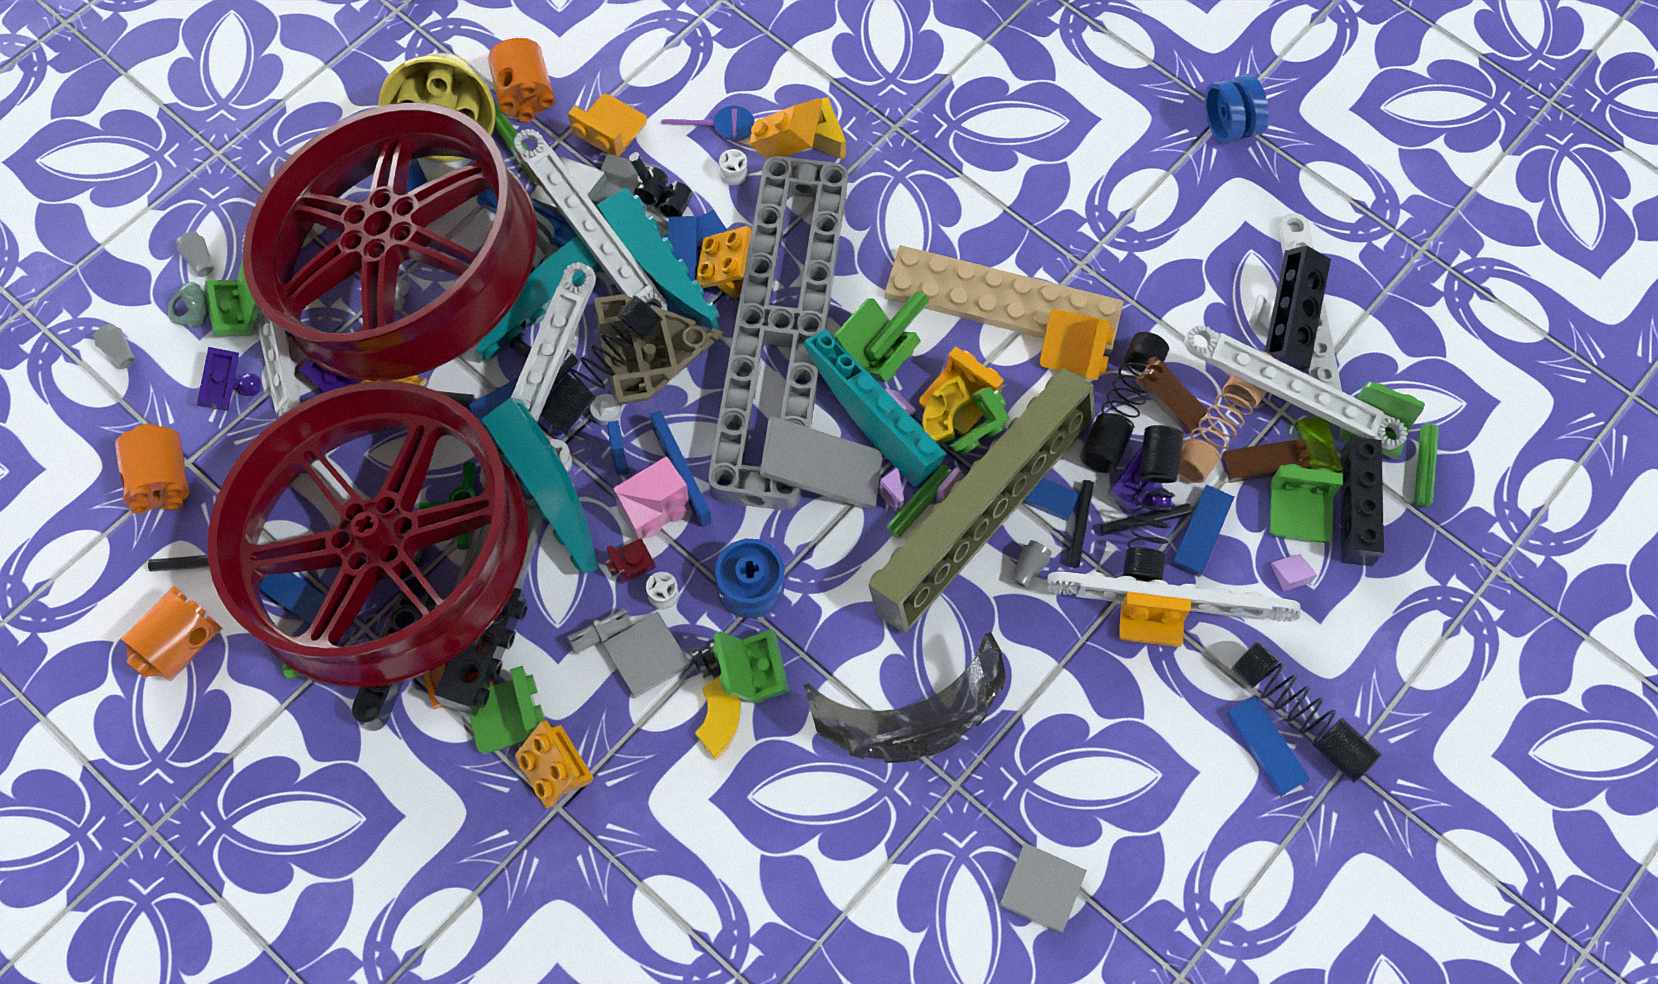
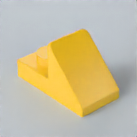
[812,97,846,159]

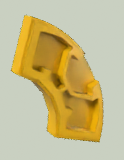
[922,375,972,444]
[695,675,741,760]

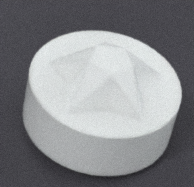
[590,394,621,426]

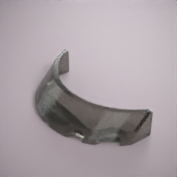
[803,632,1006,763]

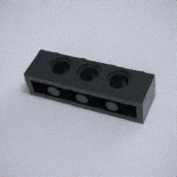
[1265,245,1331,370]
[1340,437,1384,566]
[434,588,528,717]

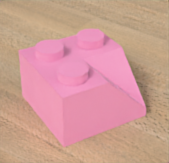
[613,456,690,540]

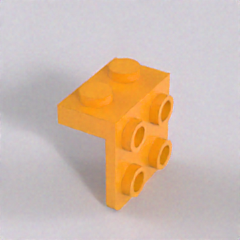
[568,93,647,156]
[1040,309,1115,380]
[919,346,1004,436]

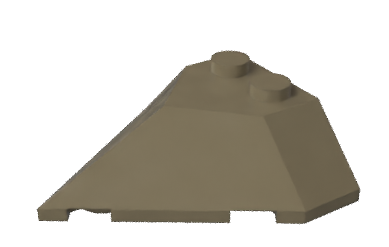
[594,294,723,405]

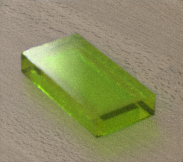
[1294,417,1342,473]

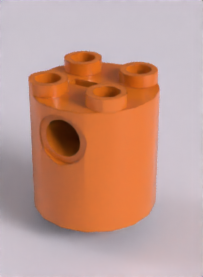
[487,37,555,122]
[115,424,190,514]
[120,586,223,682]

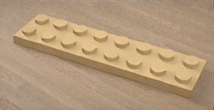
[884,245,1124,355]

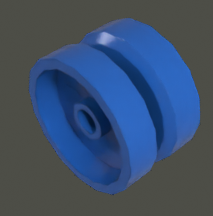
[1205,74,1269,144]
[715,538,785,618]

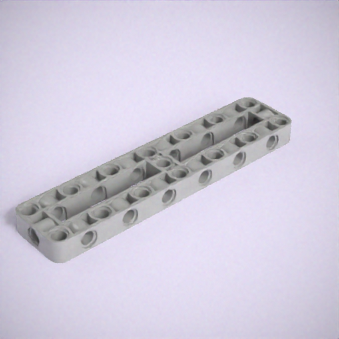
[708,156,848,511]

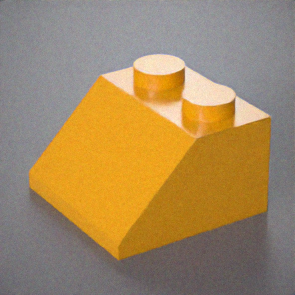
[749,98,822,159]

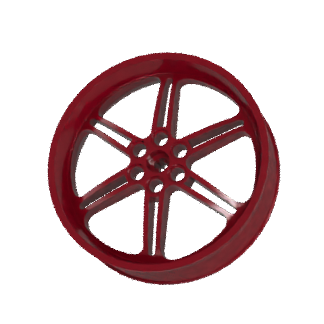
[243,103,538,381]
[207,381,529,688]

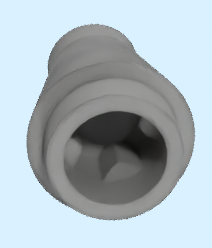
[176,231,214,277]
[93,324,136,369]
[1011,540,1052,588]

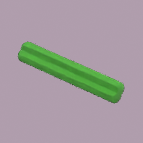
[866,291,929,360]
[1414,423,1439,508]
[887,465,952,538]

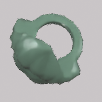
[168,282,209,328]

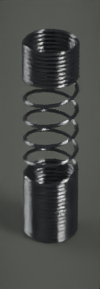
[540,295,663,434]
[1079,331,1170,473]
[1123,425,1184,582]
[1231,641,1382,783]

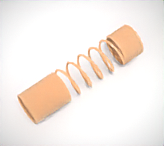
[1178,350,1273,483]

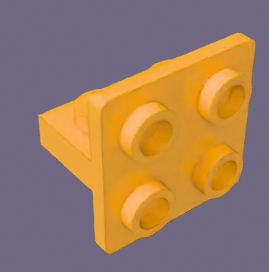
[696,226,752,299]
[1119,584,1191,647]
[515,720,594,809]

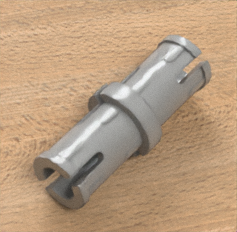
[567,608,633,655]

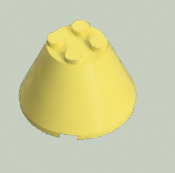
[378,53,496,162]

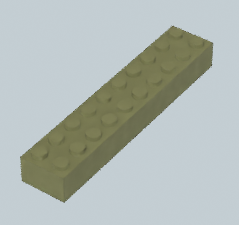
[868,368,1095,634]

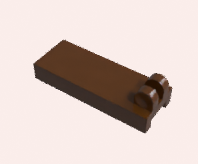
[1134,357,1207,434]
[1222,439,1311,483]

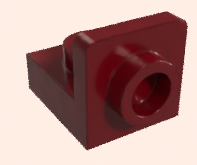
[604,538,656,584]

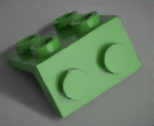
[204,260,259,336]
[835,298,921,382]
[1339,382,1425,460]
[947,387,1010,454]
[1269,464,1343,543]
[713,629,790,704]
[469,666,545,754]

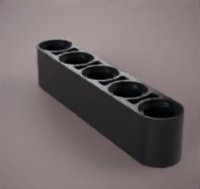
[352,576,436,731]

